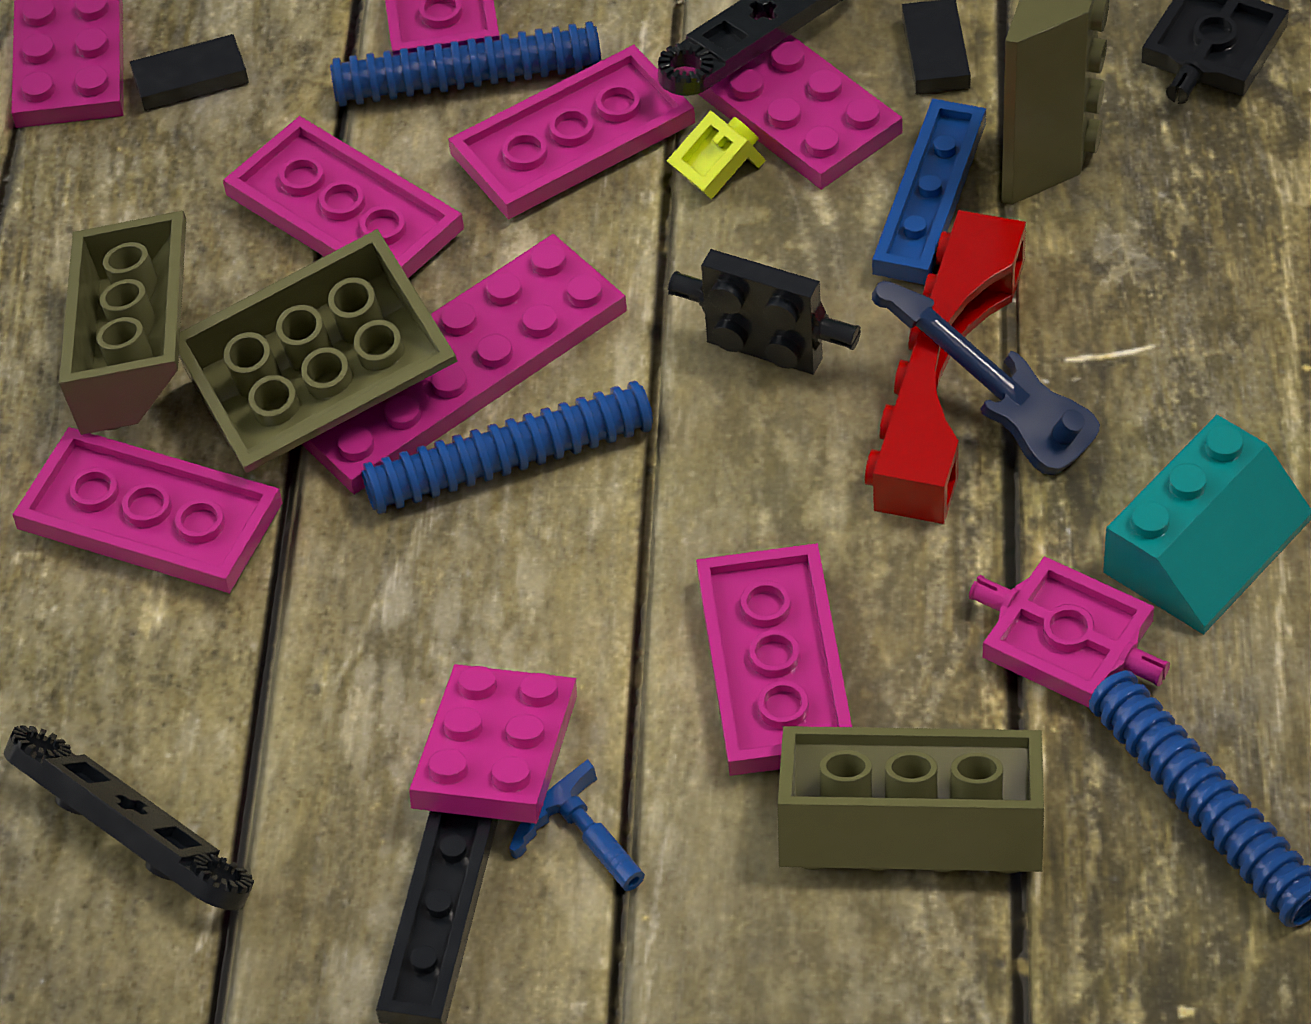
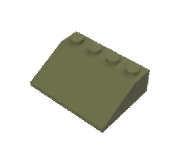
[179,229,458,473]

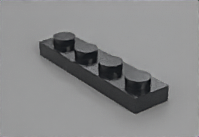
[376,811,498,1024]

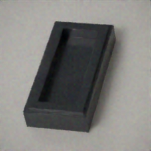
[902,0,971,94]
[129,34,249,111]

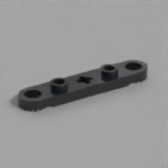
[658,0,843,96]
[3,725,254,910]

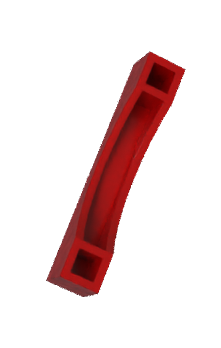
[865,210,1026,524]

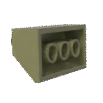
[1002,0,1109,204]
[59,210,186,435]
[778,726,1044,873]

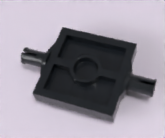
[1141,0,1289,104]
[668,249,861,375]

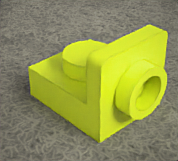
[667,110,766,200]

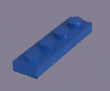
[872,98,986,285]

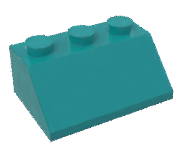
[1103,414,1311,635]

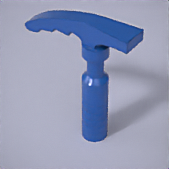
[509,759,645,891]

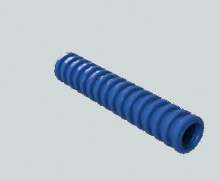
[330,21,602,107]
[361,380,653,514]
[1089,670,1311,927]

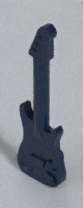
[871,281,1100,475]

